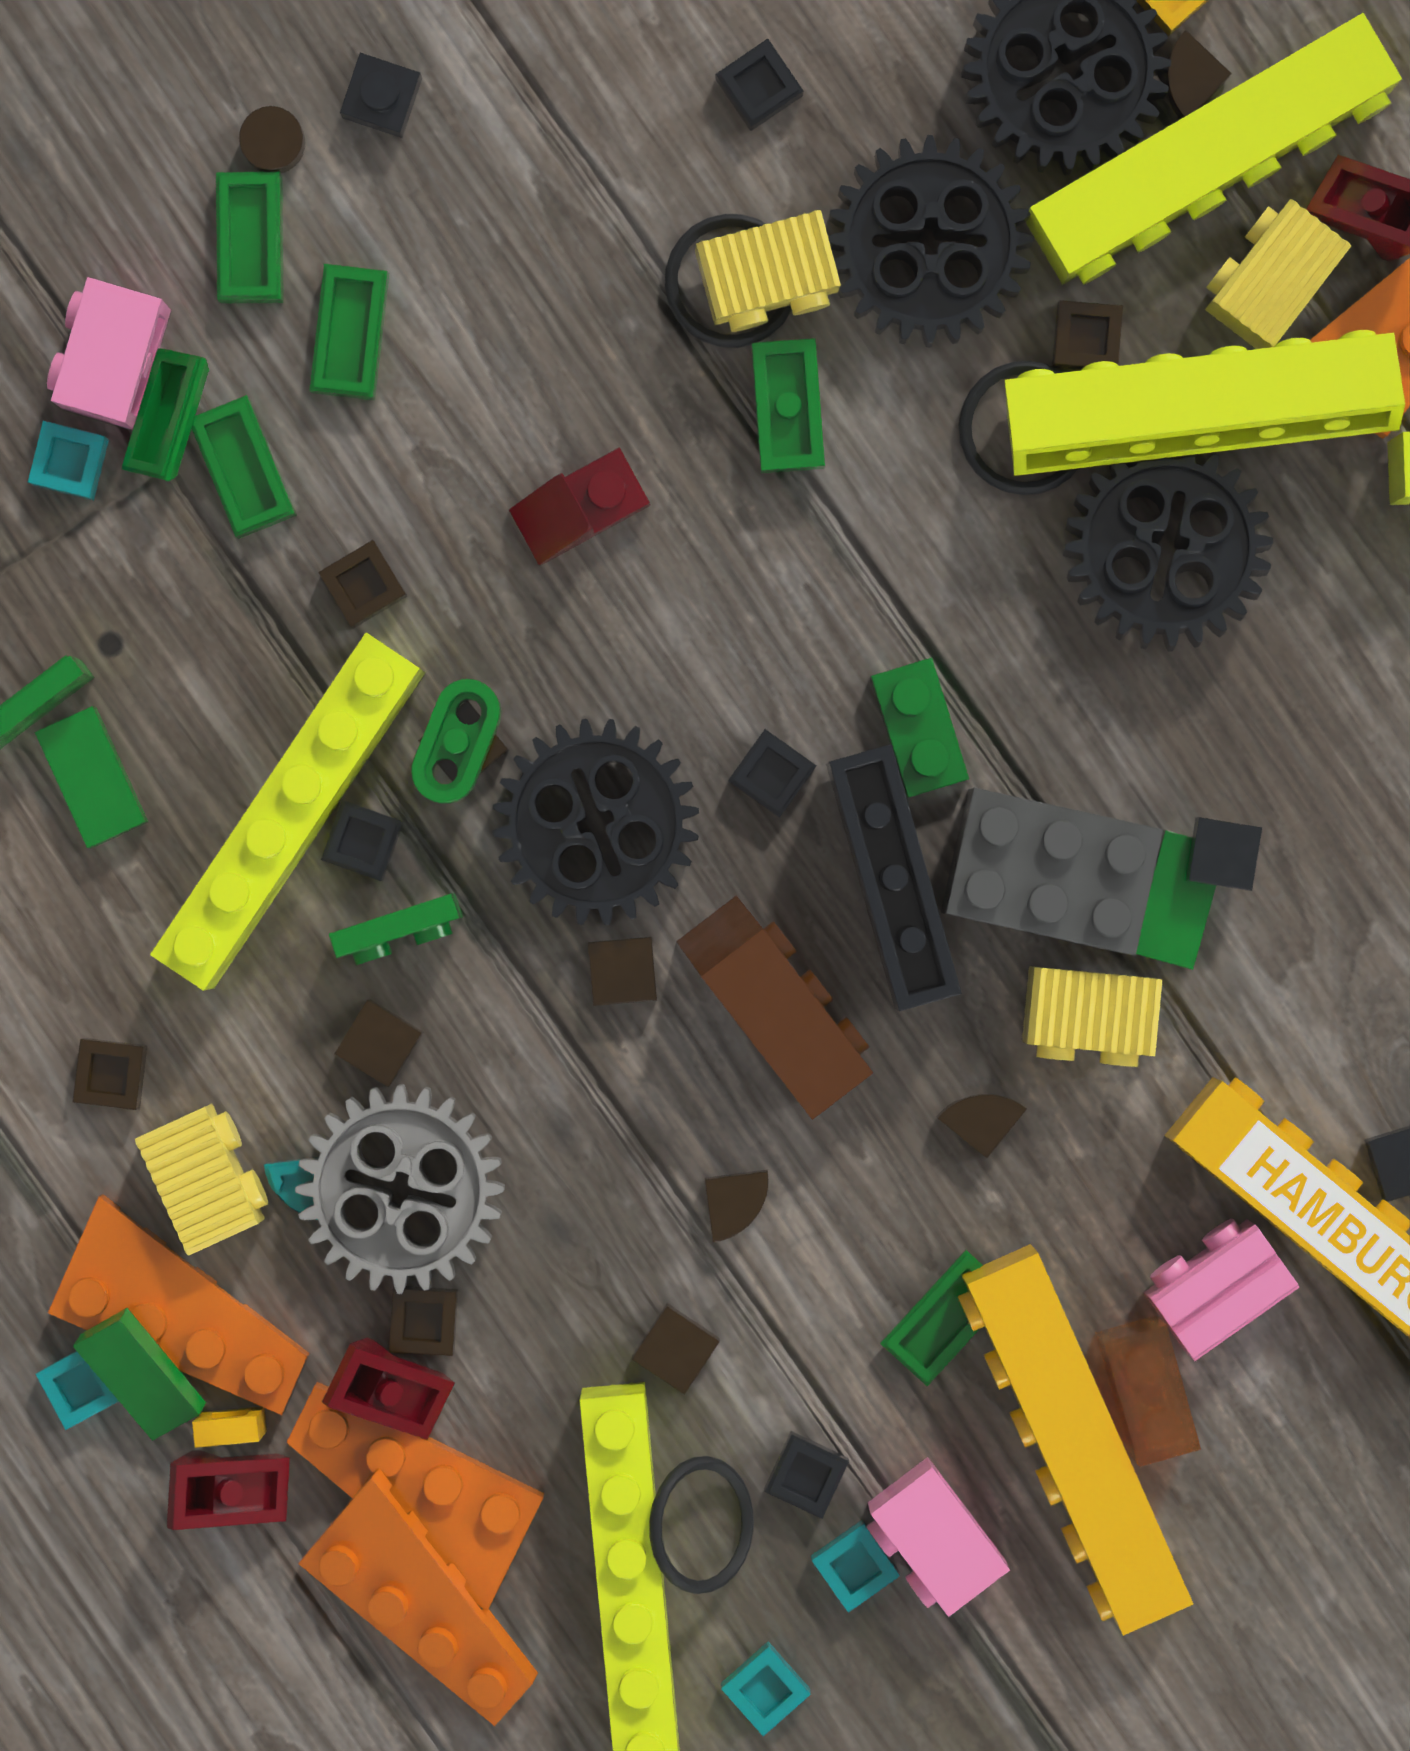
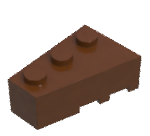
[676,895,873,1120]

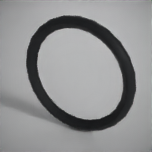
[665,214,792,348]
[959,361,1079,495]
[649,1456,754,1594]

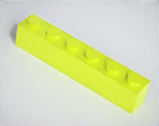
[1026,12,1402,285]
[1005,330,1405,476]
[150,632,425,991]
[580,1382,680,1751]

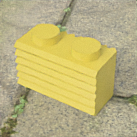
[1205,199,1351,349]
[695,210,841,332]
[1022,966,1162,1067]
[135,1104,268,1256]

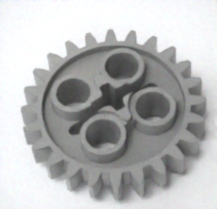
[295,1084,505,1294]

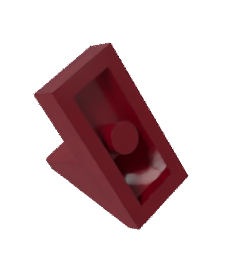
[1306,155,1410,262]
[509,447,650,566]
[322,1337,455,1440]
[167,1450,290,1530]

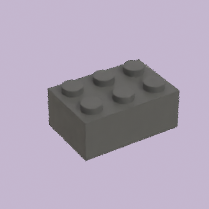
[941,788,1164,956]

